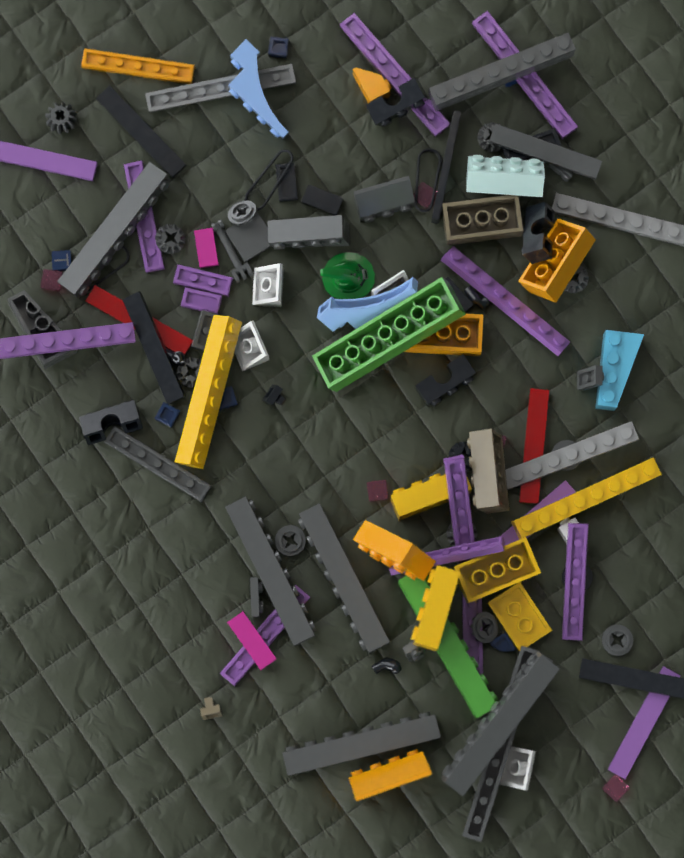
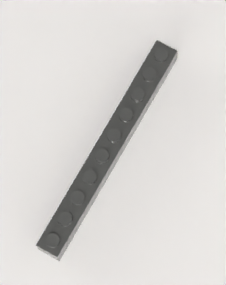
[462,646,540,842]

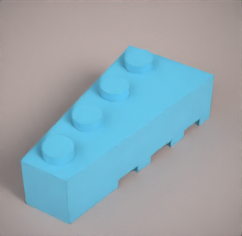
[595,330,644,411]

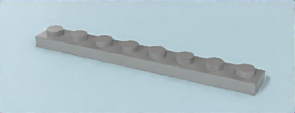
[145,64,296,112]
[552,193,684,246]
[505,421,639,491]

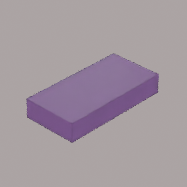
[181,287,222,315]

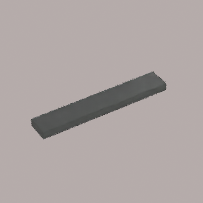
[489,123,602,180]
[104,426,212,503]

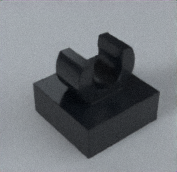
[262,384,286,406]

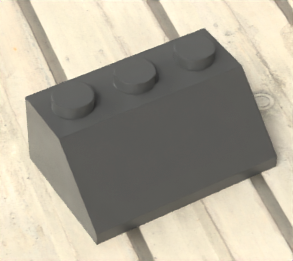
[354,176,415,223]

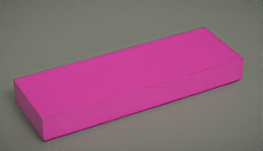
[227,611,276,670]

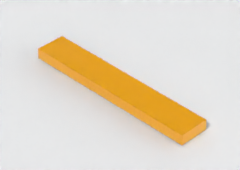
[81,48,195,84]

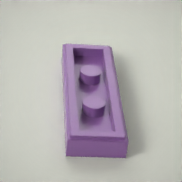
[173,264,233,297]

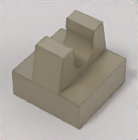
[200,697,222,720]

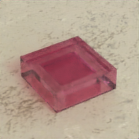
[413,182,437,208]
[40,269,63,292]
[367,480,388,502]
[602,774,630,802]

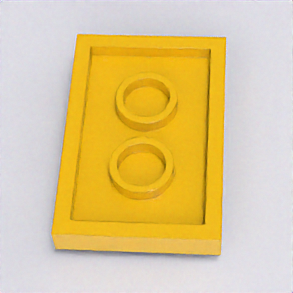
[487,582,552,651]

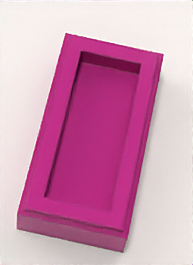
[194,228,219,268]

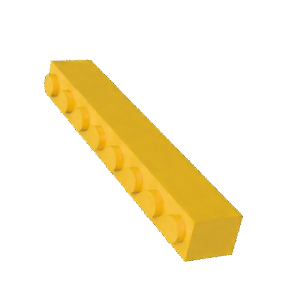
[175,315,242,469]
[511,457,662,539]

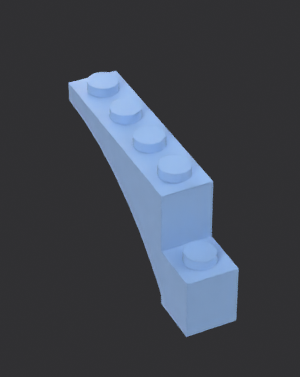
[228,39,288,139]
[317,277,418,332]

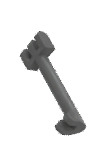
[211,219,254,283]

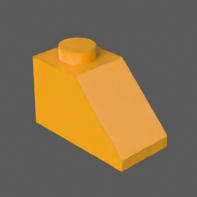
[353,67,392,103]

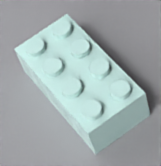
[466,155,545,197]

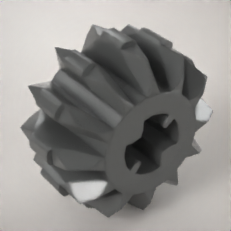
[45,101,77,134]

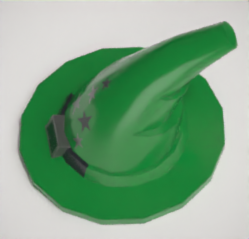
[320,252,375,299]

